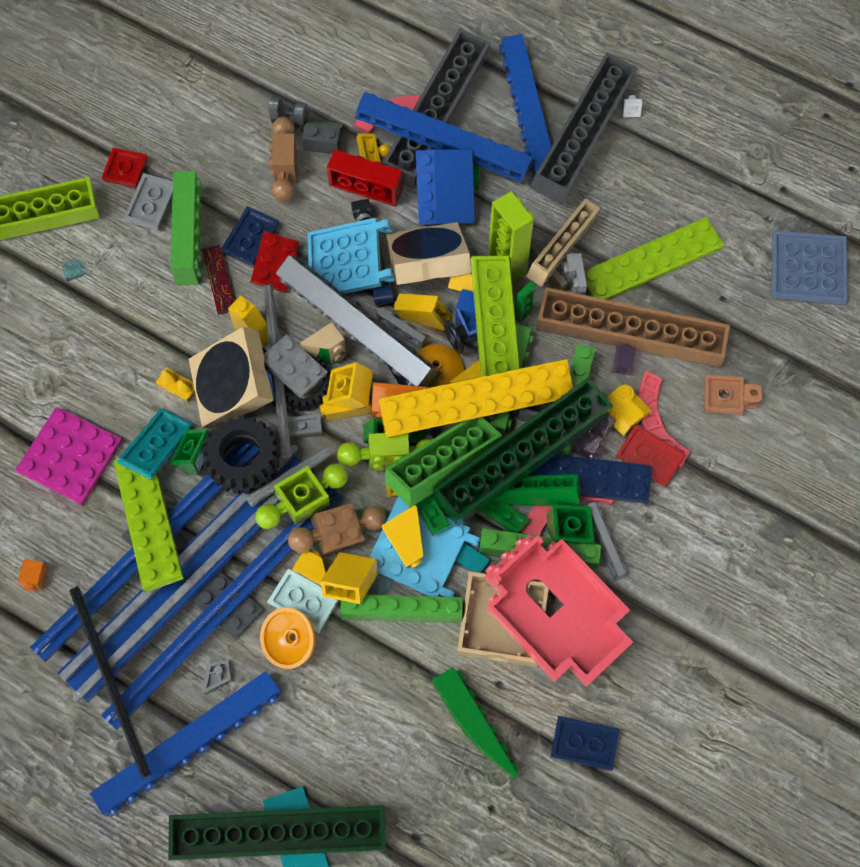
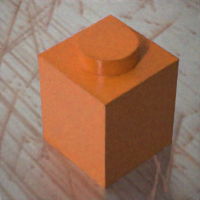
[18,559,48,592]

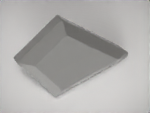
[202,660,231,694]

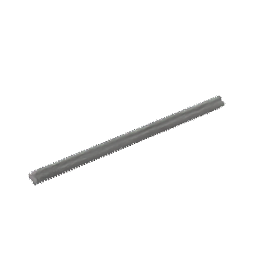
[263,284,292,459]

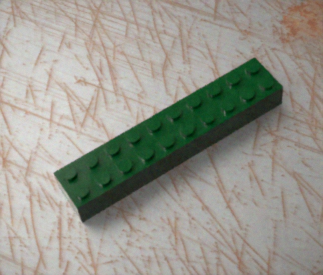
[433,377,613,527]
[168,805,386,861]

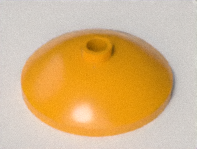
[416,344,464,387]
[260,607,315,669]

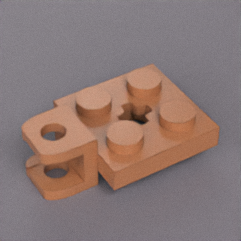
[704,375,762,415]

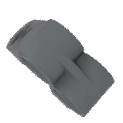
[269,96,309,132]

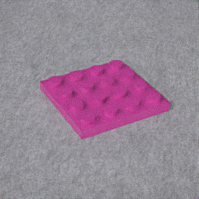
[15,407,123,506]

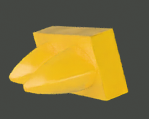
[156,367,195,402]

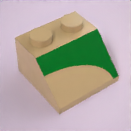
[300,322,347,365]

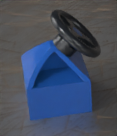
[443,289,477,354]

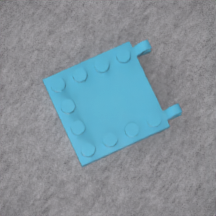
[308,218,395,294]
[369,496,480,597]

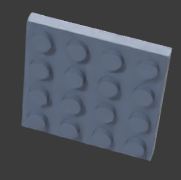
[771,230,847,305]

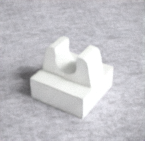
[622,95,642,117]

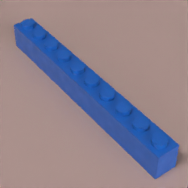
[499,34,551,193]
[355,92,532,183]
[89,671,282,817]

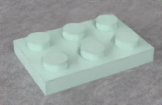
[267,569,339,633]

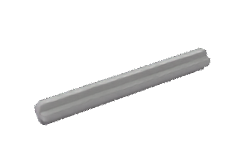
[247,447,332,507]

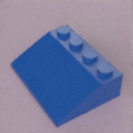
[416,149,475,225]

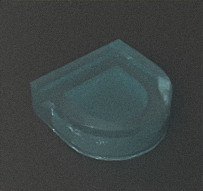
[63,260,85,282]
[370,573,393,595]

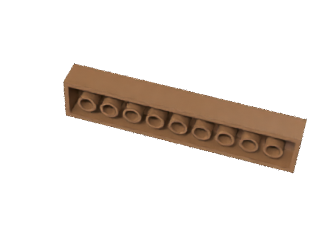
[536,287,730,368]

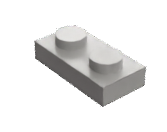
[287,414,322,438]

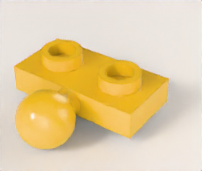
[356,133,391,163]

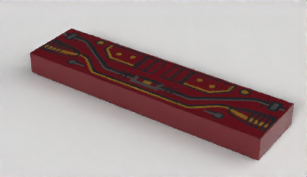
[202,245,234,315]

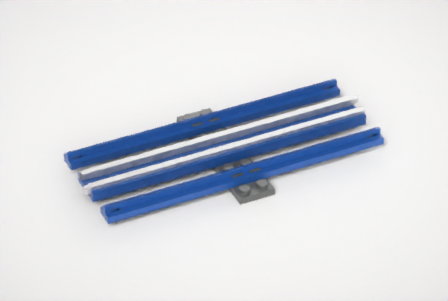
[30,443,343,730]

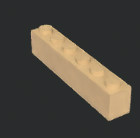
[526,198,600,287]

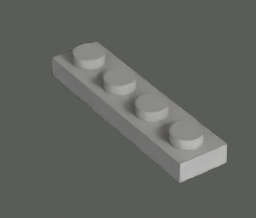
[587,502,626,582]

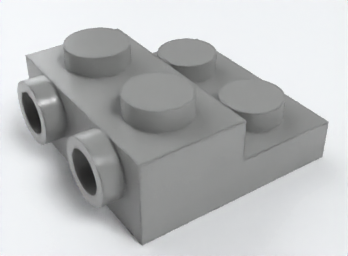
[561,252,587,295]

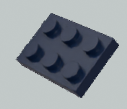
[221,206,279,267]
[550,716,619,771]

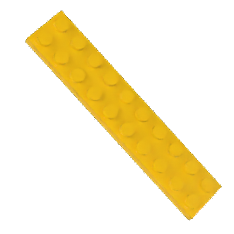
[378,359,573,437]

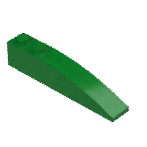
[493,474,581,506]

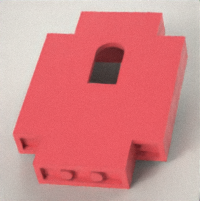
[485,535,633,687]

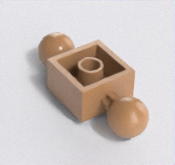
[269,117,297,202]
[288,503,387,556]

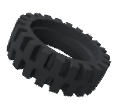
[284,355,331,412]

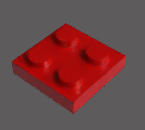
[102,148,148,188]

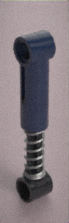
[351,199,394,306]

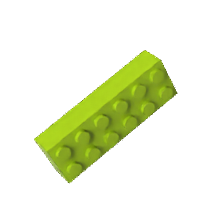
[0,177,100,240]
[488,191,534,283]

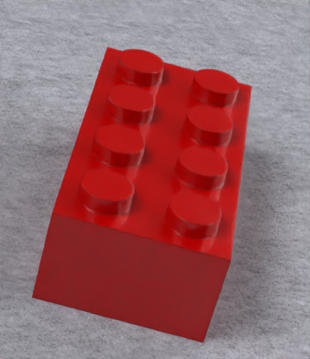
[327,149,403,207]

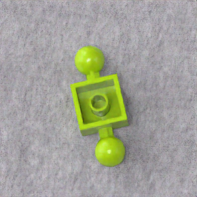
[337,433,431,471]
[255,464,348,529]

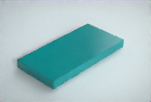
[118,408,194,480]
[263,786,329,867]

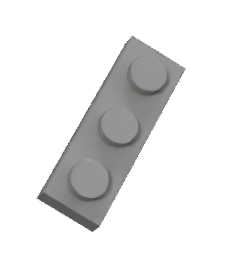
[376,307,426,349]

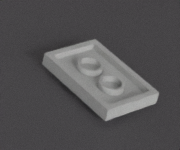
[124,173,173,231]
[264,335,328,398]

